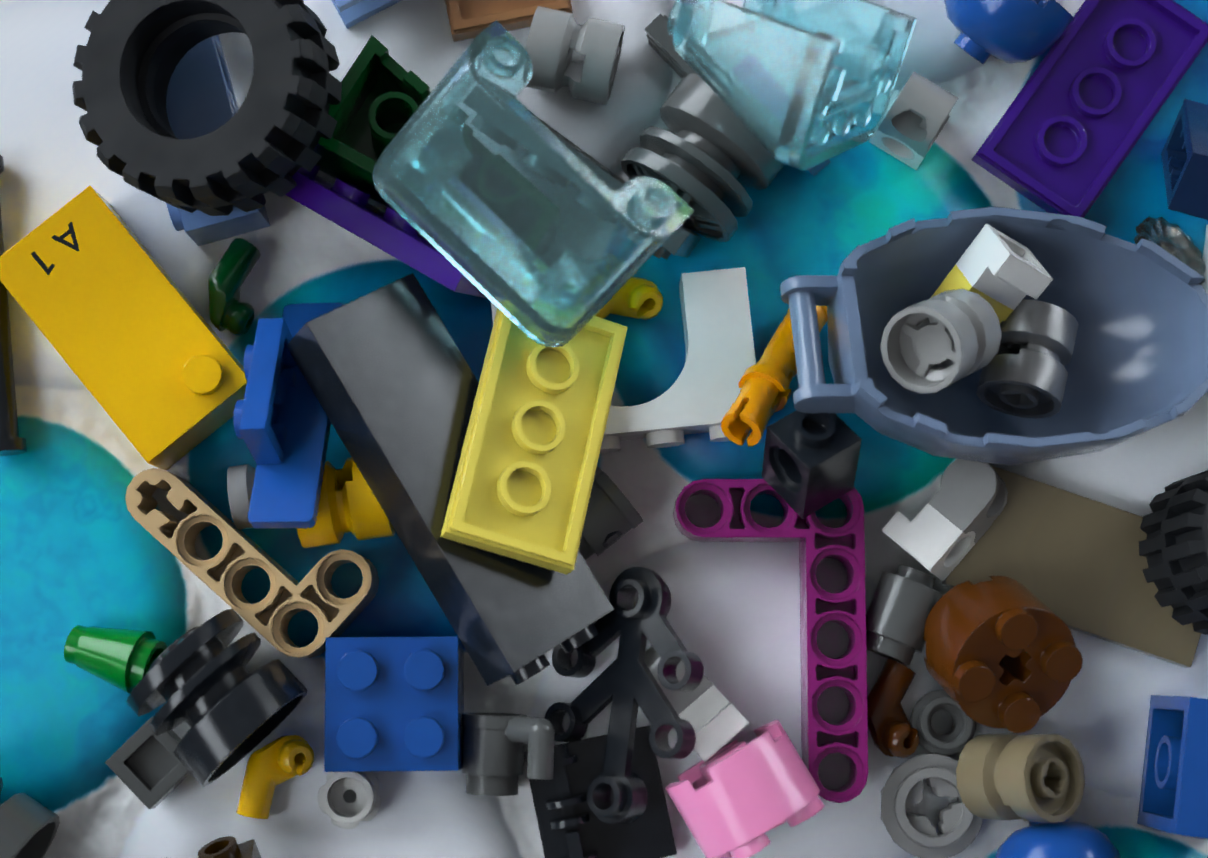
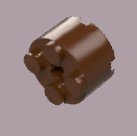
[923,576,1083,733]

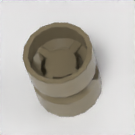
[956,734,1085,823]

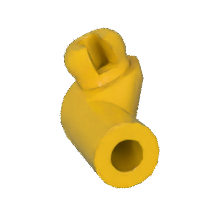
[570,274,663,320]
[236,735,314,819]

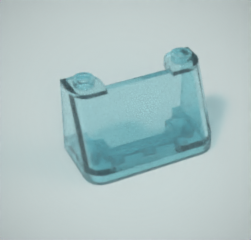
[667,0,917,171]
[372,20,694,348]

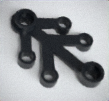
[544,567,704,824]

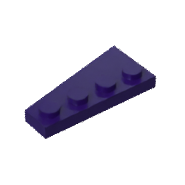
[285,164,512,299]

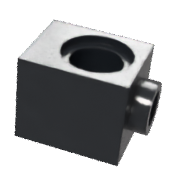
[762,410,862,519]

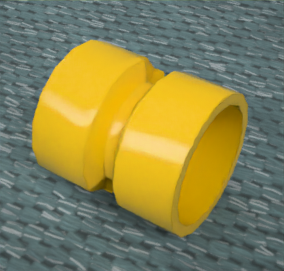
[296,457,395,548]

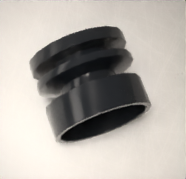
[126,609,308,787]

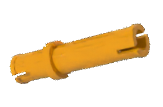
[721,306,828,447]

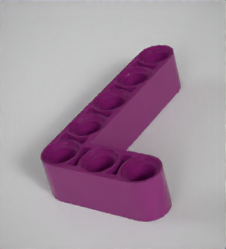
[673,479,868,803]

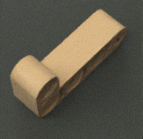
[125,468,379,658]

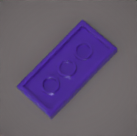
[972,0,1208,218]

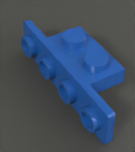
[233,302,344,529]

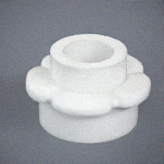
[317,771,382,829]

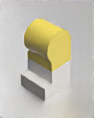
[931,223,1053,323]

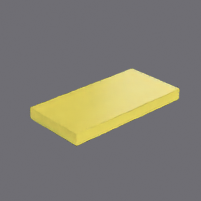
[440,287,628,575]

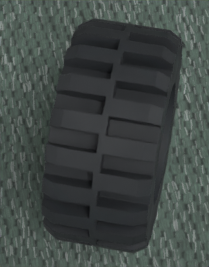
[72,0,342,216]

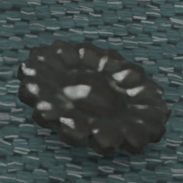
[1134,217,1206,285]

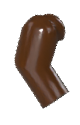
[867,658,920,758]

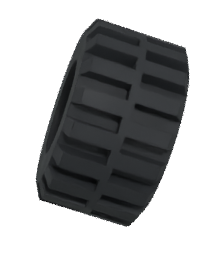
[1139,470,1208,635]

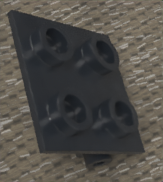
[524,725,677,858]

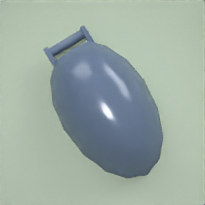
[780,207,1208,466]

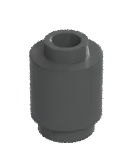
[866,565,943,666]

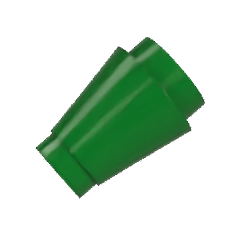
[64,625,167,694]

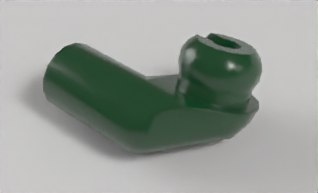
[208,238,261,336]

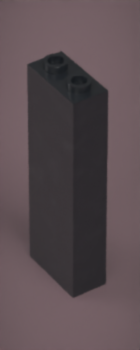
[286,273,614,686]

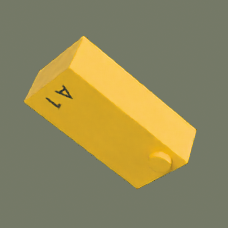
[0,186,247,470]

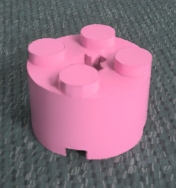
[665,720,824,858]

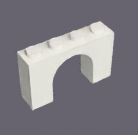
[490,267,756,454]

